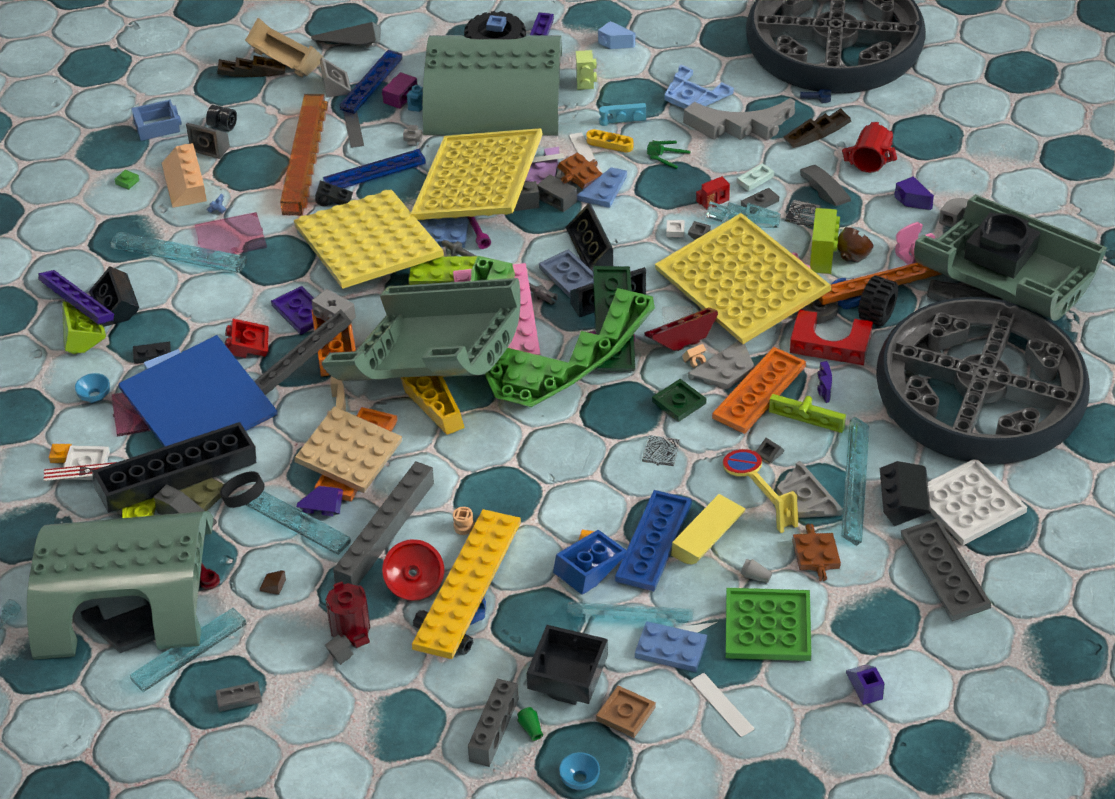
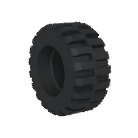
[464,11,526,39]

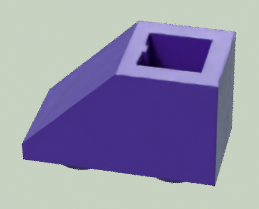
[296,486,343,516]
[846,665,885,705]

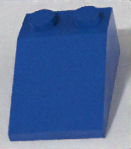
[553,530,628,595]

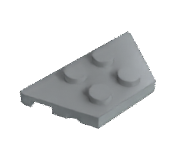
[688,341,755,389]
[777,461,843,518]

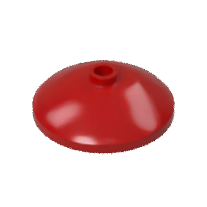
[382,539,444,601]

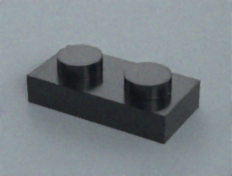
[133,341,171,364]

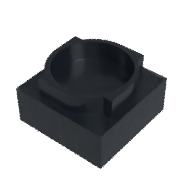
[964,212,1041,279]
[526,625,608,705]

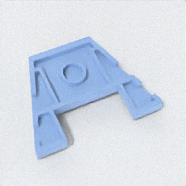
[665,65,734,109]

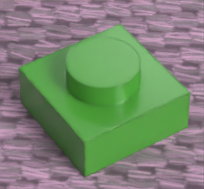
[114,170,140,190]

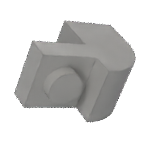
[939,198,969,228]

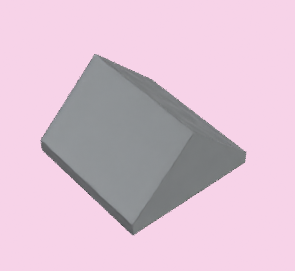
[320,58,352,98]

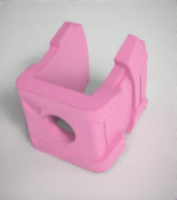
[895,222,935,265]

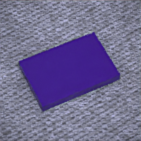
[271,286,314,335]

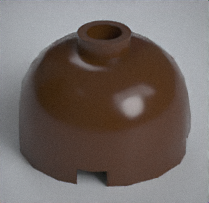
[837,227,874,262]

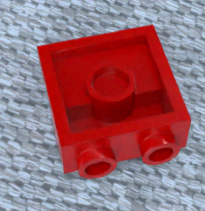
[225,318,269,358]

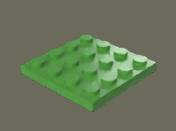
[726,588,811,661]

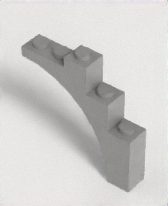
[683,98,795,141]

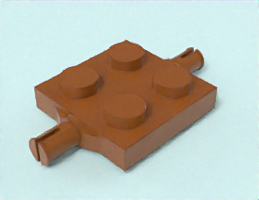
[557,152,603,189]
[792,524,841,581]

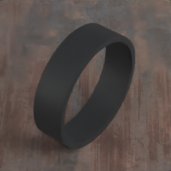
[220,471,265,508]

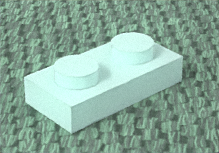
[737,163,774,191]

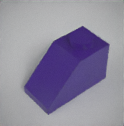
[894,176,934,210]

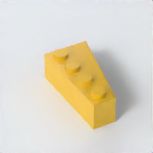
[400,376,465,435]

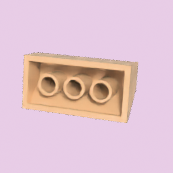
[162,143,207,208]

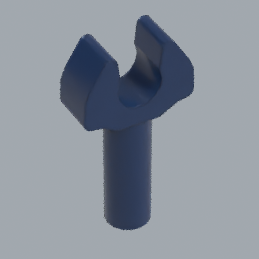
[800,89,831,103]

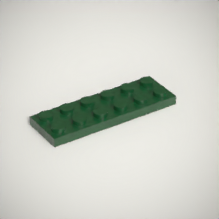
[592,266,635,372]

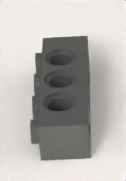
[468,678,519,767]

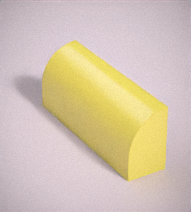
[671,494,745,565]

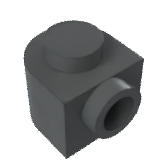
[325,635,354,665]

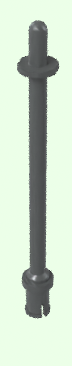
[441,240,558,305]

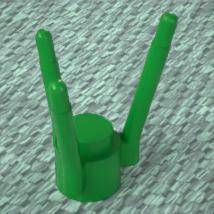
[647,140,691,169]

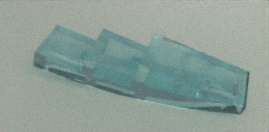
[705,201,781,228]

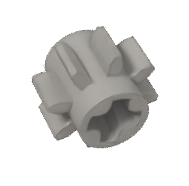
[403,125,422,146]

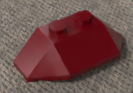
[644,307,718,351]

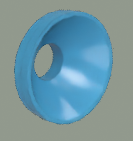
[75,373,110,403]
[559,752,600,790]

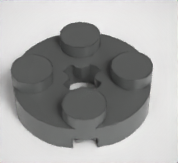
[801,299,838,324]

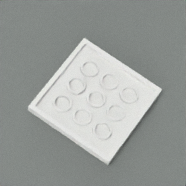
[928,459,1027,545]

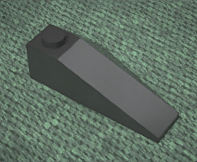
[311,22,381,48]

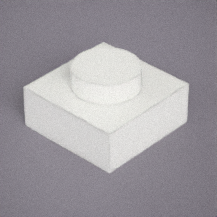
[666,220,685,238]

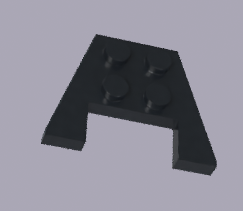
[80,597,155,653]

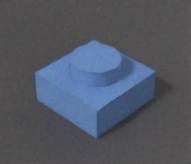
[486,15,506,32]

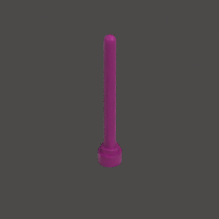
[467,216,491,249]

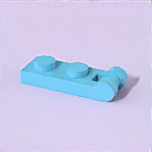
[599,103,646,126]

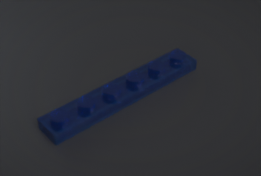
[340,50,402,114]
[323,149,426,188]

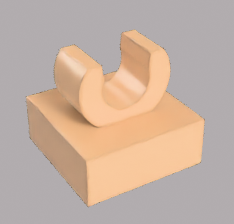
[682,344,706,368]

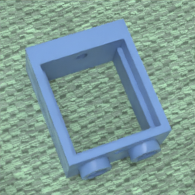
[131,99,182,141]

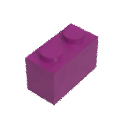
[382,72,418,109]

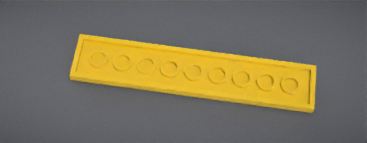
[412,509,521,659]

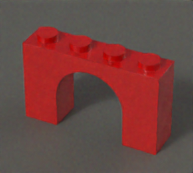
[790,310,873,366]

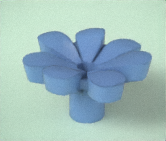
[207,193,226,214]

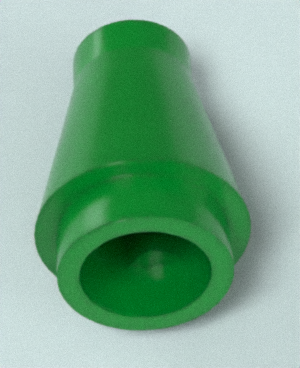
[517,707,543,741]

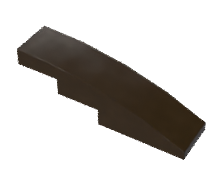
[217,55,286,77]
[783,108,852,148]

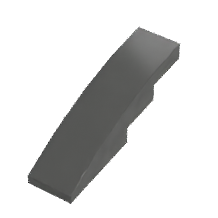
[800,165,851,206]

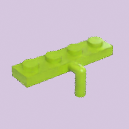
[769,394,846,433]

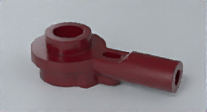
[199,563,220,589]

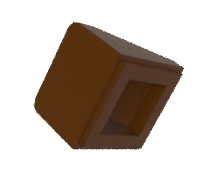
[260,570,286,595]

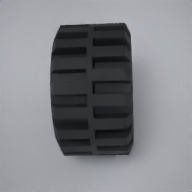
[858,275,898,326]

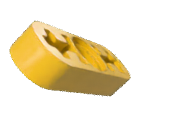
[586,129,634,153]

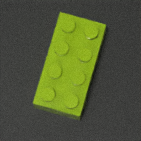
[409,256,484,285]

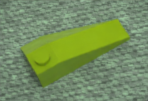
[62,301,106,354]

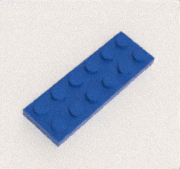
[615,490,692,591]

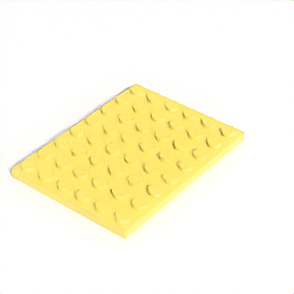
[410,128,543,220]
[294,190,444,289]
[655,213,831,344]

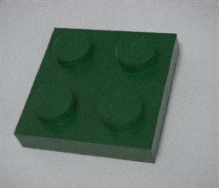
[652,379,707,422]

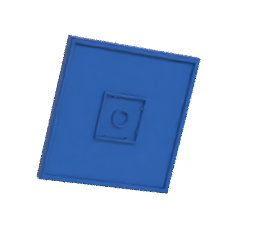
[118,335,278,447]

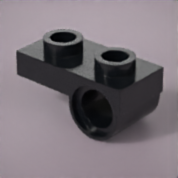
[315,180,353,206]

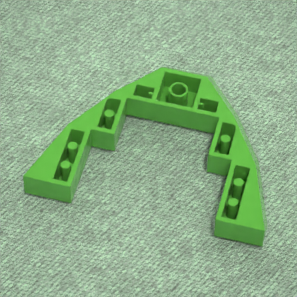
[471,255,655,407]

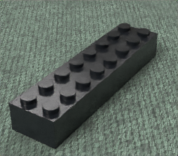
[92,422,257,513]

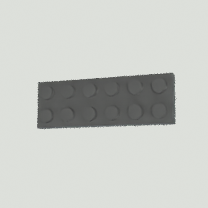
[901,518,991,622]

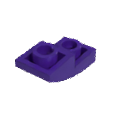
[817,361,832,403]

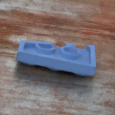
[577,167,627,208]

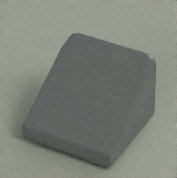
[756,438,785,464]

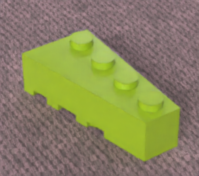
[810,208,840,274]

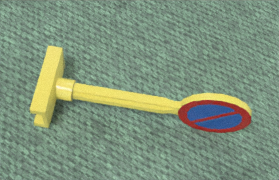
[723,449,798,533]

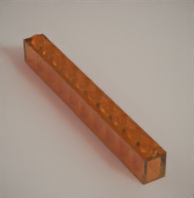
[280,94,328,216]

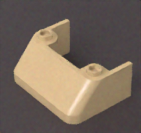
[245,18,324,78]

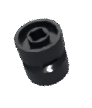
[206,105,237,131]

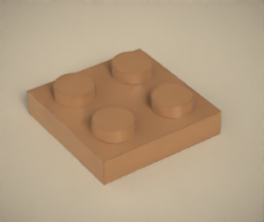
[596,685,656,738]

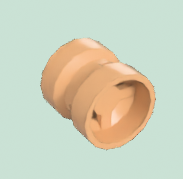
[453,507,474,535]

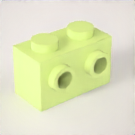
[575,50,597,90]

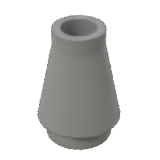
[740,559,773,583]

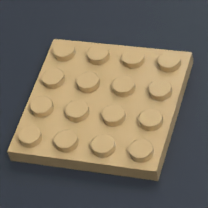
[295,407,402,493]

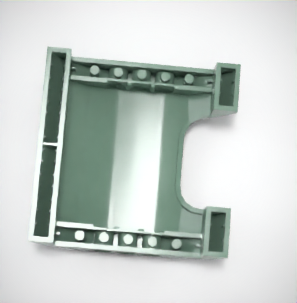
[423,35,562,136]
[914,194,1107,321]
[322,278,520,381]
[27,511,213,660]

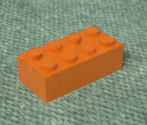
[311,309,356,376]

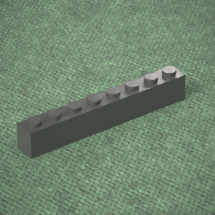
[333,461,434,585]

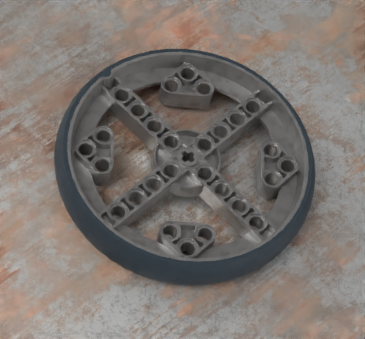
[746,0,926,93]
[876,297,1090,464]

